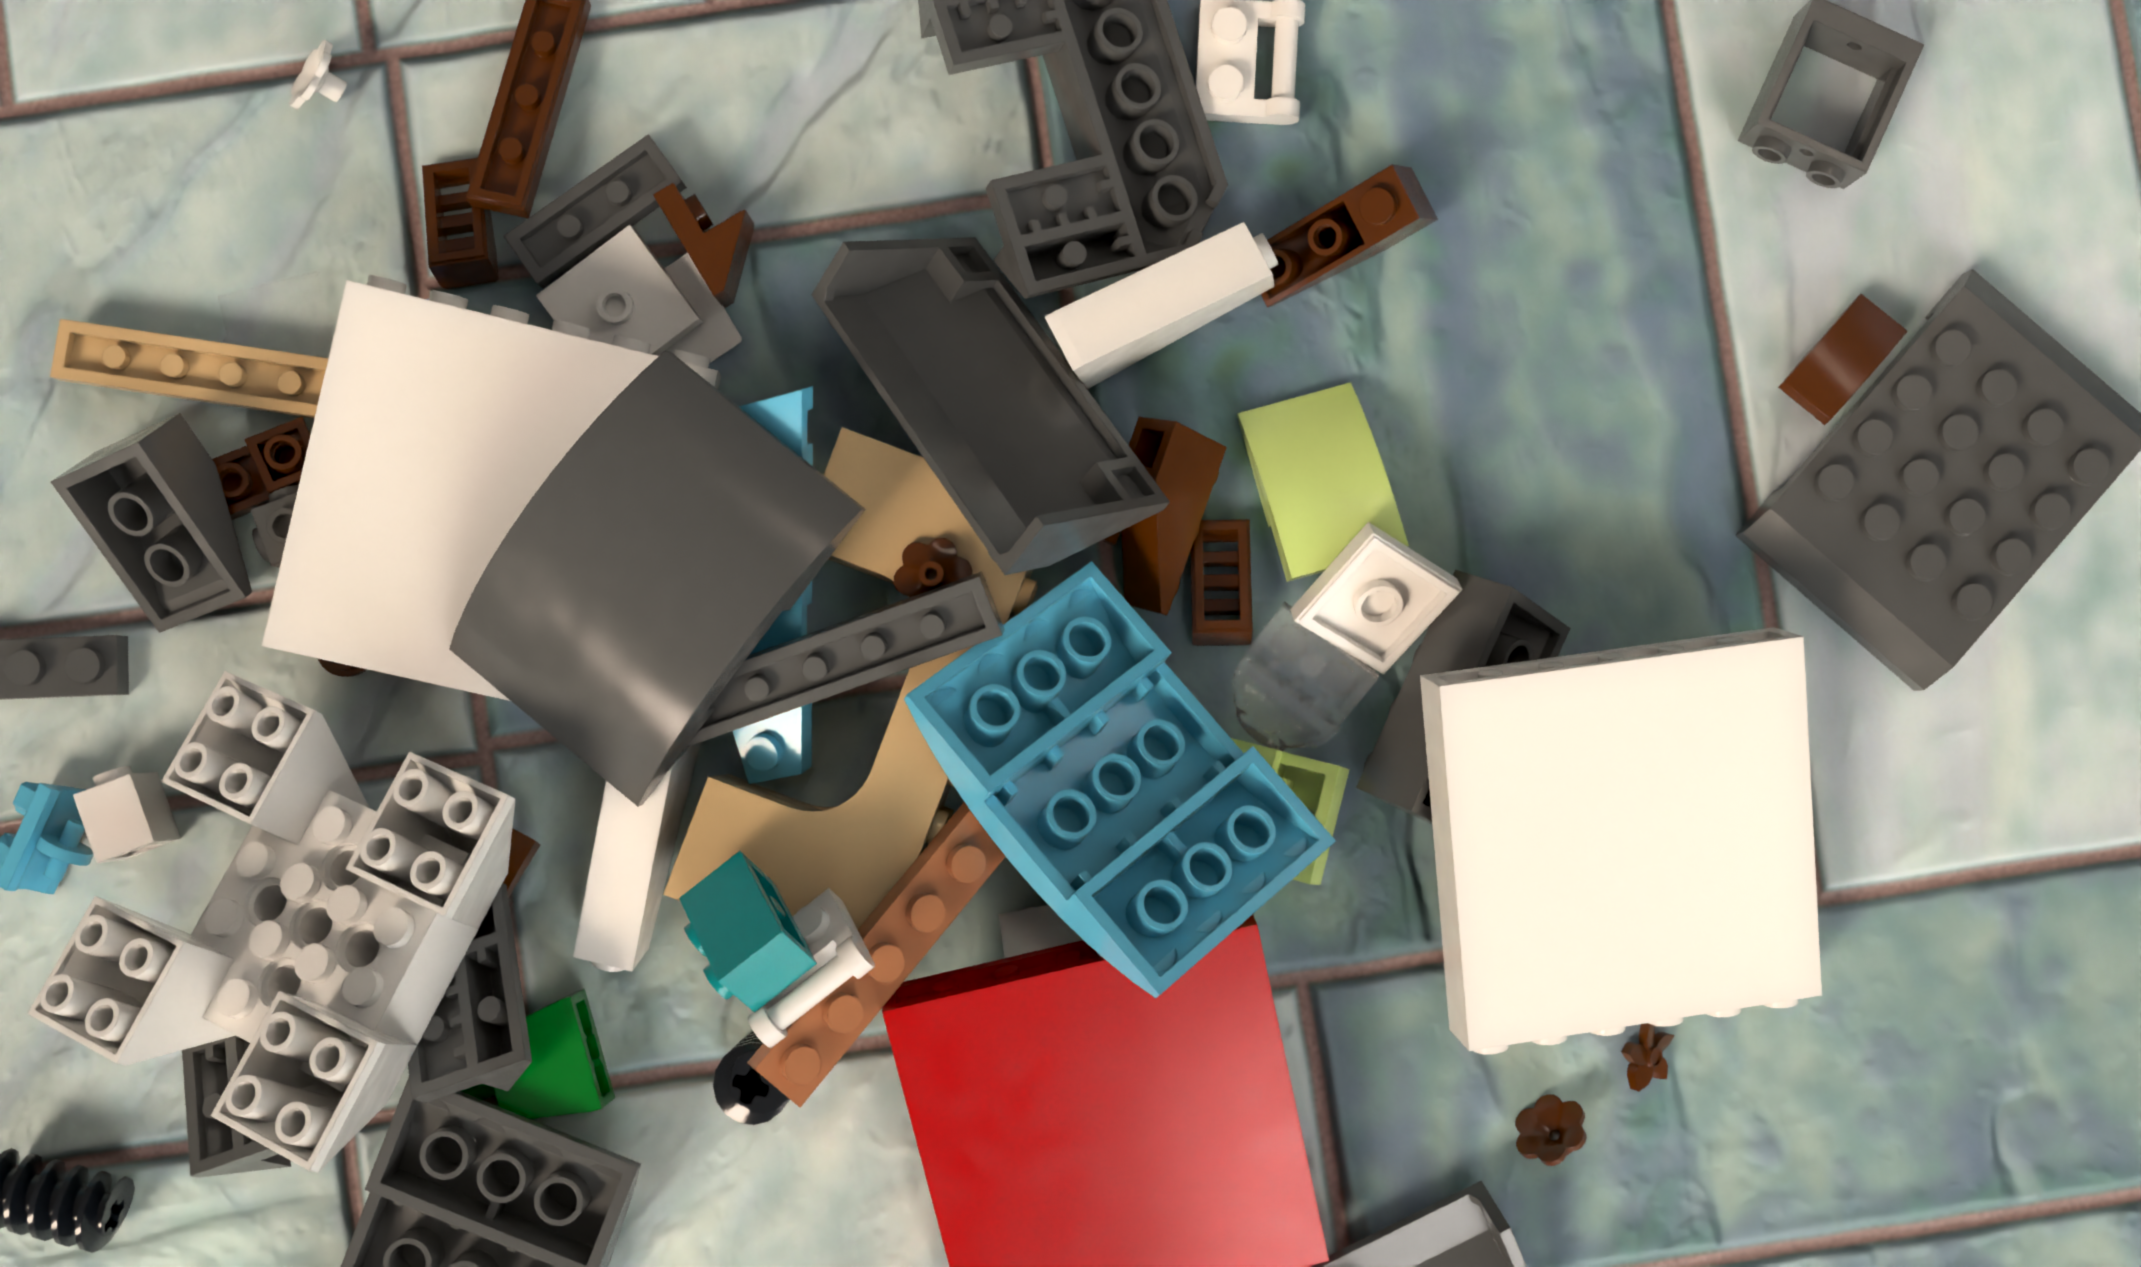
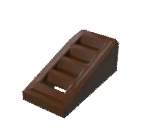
[422,158,499,289]
[1191,519,1253,646]

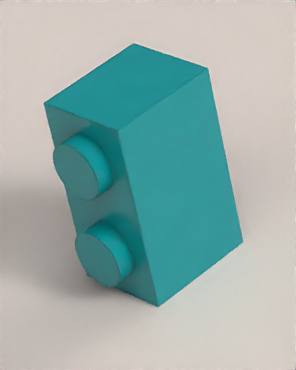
[679,851,817,1013]

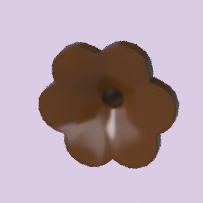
[894,538,973,597]
[1515,1094,1587,1166]

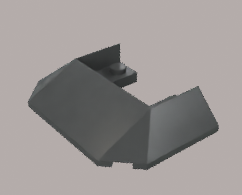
[918,0,1228,299]
[182,883,532,1178]

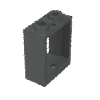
[1738,0,1924,189]

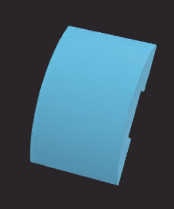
[904,561,1336,998]

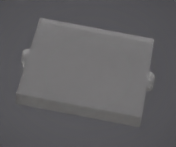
[217,271,337,358]

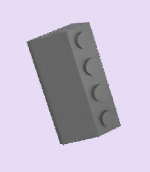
[1356,570,1571,824]

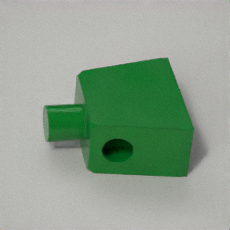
[462,989,615,1119]

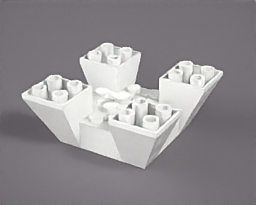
[27,671,515,1173]

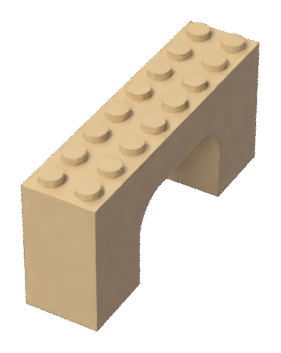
[663,427,1038,930]

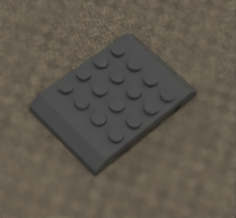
[1735,269,2141,691]

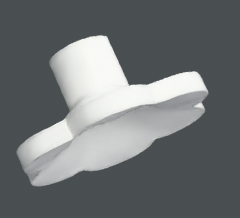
[289,40,347,110]

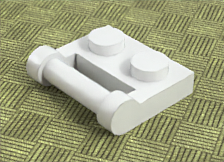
[1195,0,1305,125]
[746,888,875,1048]

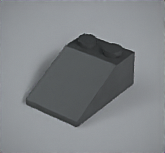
[51,413,252,633]

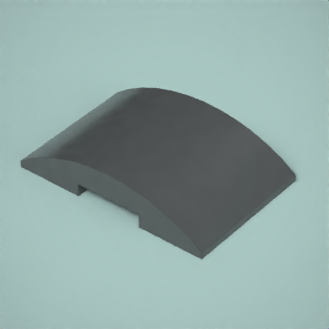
[449,350,866,807]
[341,1077,641,1267]

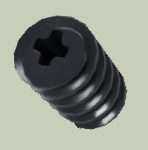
[713,1031,790,1125]
[0,1148,135,1253]

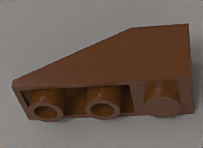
[1260,164,1438,308]
[1121,416,1227,616]

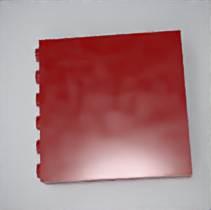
[882,914,1329,1267]

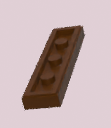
[466,0,591,219]

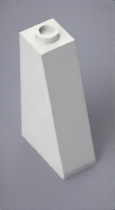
[1045,222,1279,389]
[573,742,701,972]

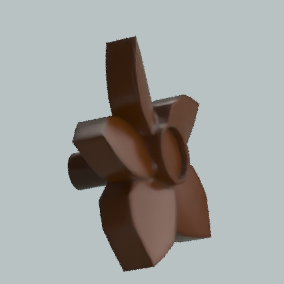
[1621,1023,1675,1091]

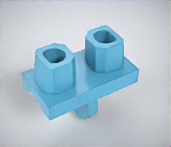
[0,782,94,894]

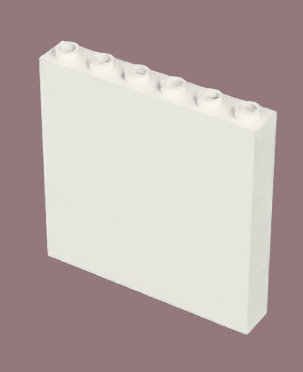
[262,275,721,701]
[1420,627,1822,1054]

